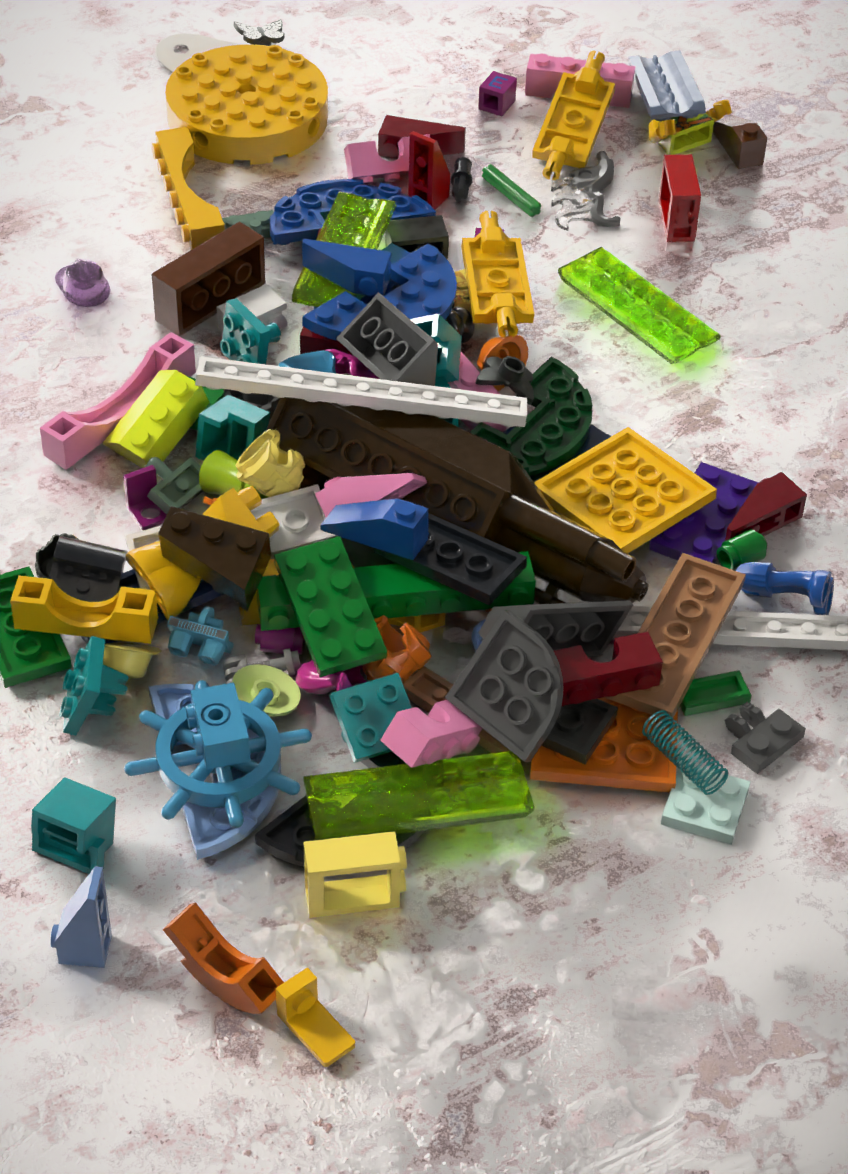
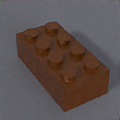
[151,221,266,336]

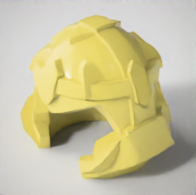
[235,429,305,497]

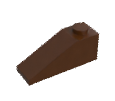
[713,115,767,169]

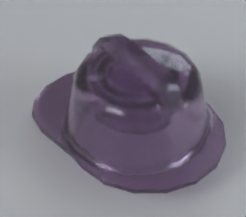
[54,258,111,307]

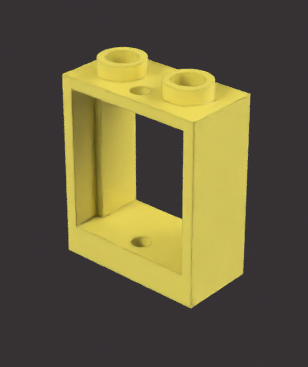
[304,831,407,918]

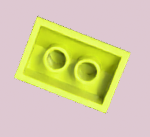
[103,370,210,468]

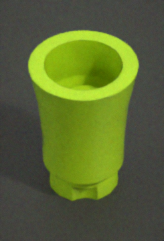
[199,450,268,499]

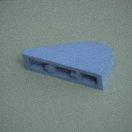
[50,867,112,968]

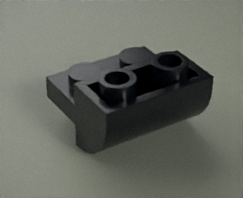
[49,536,128,602]

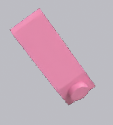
[315,473,427,517]

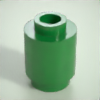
[717,529,767,571]

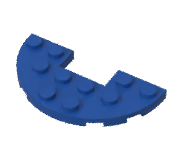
[270,179,436,245]
[302,243,457,340]

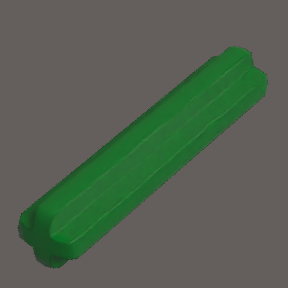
[482,164,541,217]

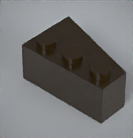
[158,506,271,611]

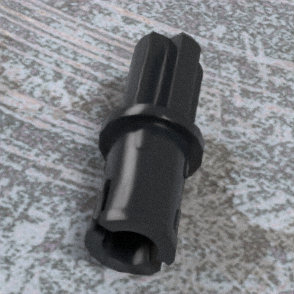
[451,157,473,202]

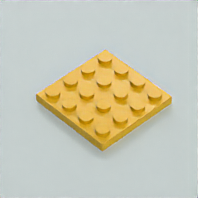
[534,427,717,554]

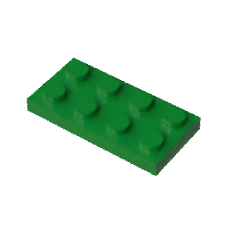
[274,536,387,678]
[0,566,72,688]

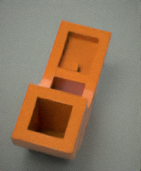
[162,902,284,1014]

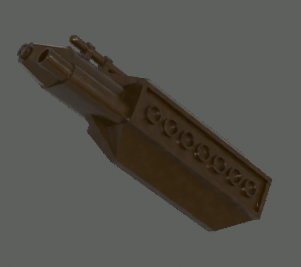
[266,373,649,604]

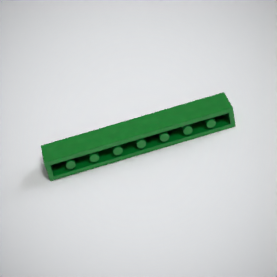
[257,551,536,631]

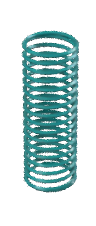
[642,710,729,795]

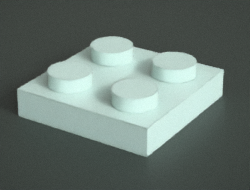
[661,762,751,845]

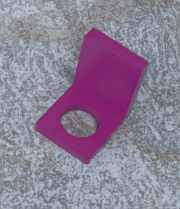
[123,465,167,530]

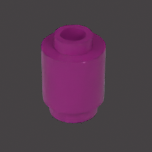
[255,624,305,655]

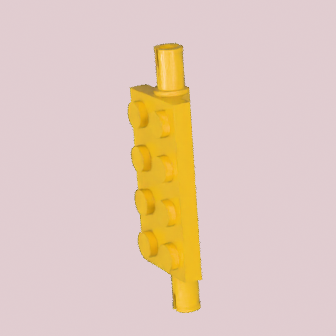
[532,51,615,181]
[461,211,534,338]

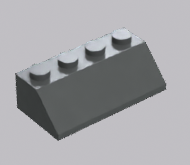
[336,292,438,386]
[478,601,633,656]

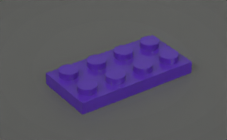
[649,462,759,564]

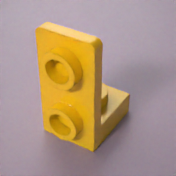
[276,967,355,1067]

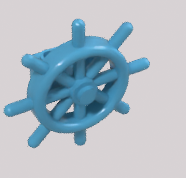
[124,680,312,828]

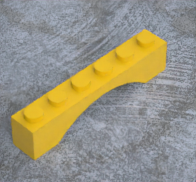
[152,127,225,250]

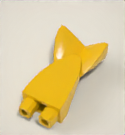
[126,486,280,620]

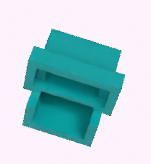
[410,314,462,382]
[195,395,270,461]
[31,777,116,874]

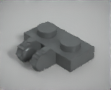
[724,702,806,774]

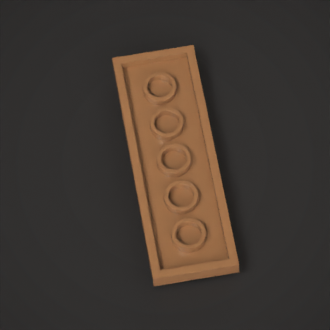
[605,553,746,721]

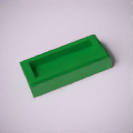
[680,670,752,716]

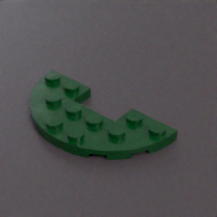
[470,356,593,476]

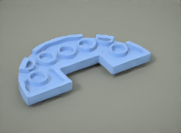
[148,684,281,860]

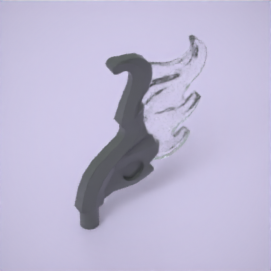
[551,151,621,231]

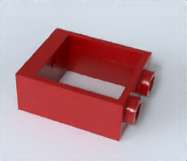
[658,154,701,242]

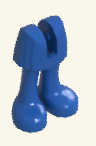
[736,562,834,615]

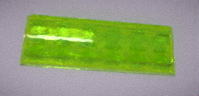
[292,191,396,307]
[558,247,721,364]
[303,751,535,840]

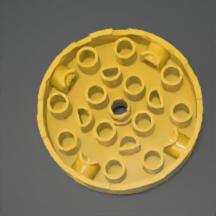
[165,44,328,165]

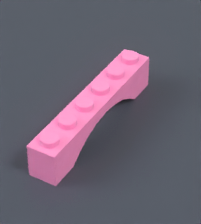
[40,332,196,470]

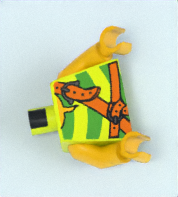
[648,99,732,155]

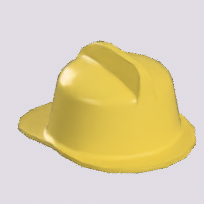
[103,642,162,685]

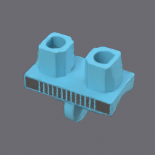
[167,606,234,666]

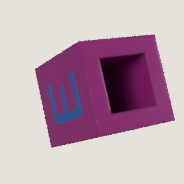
[478,71,517,116]

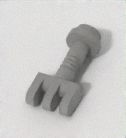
[222,648,301,684]

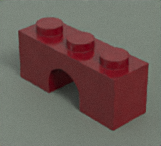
[554,631,663,706]

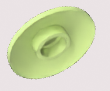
[232,664,301,717]

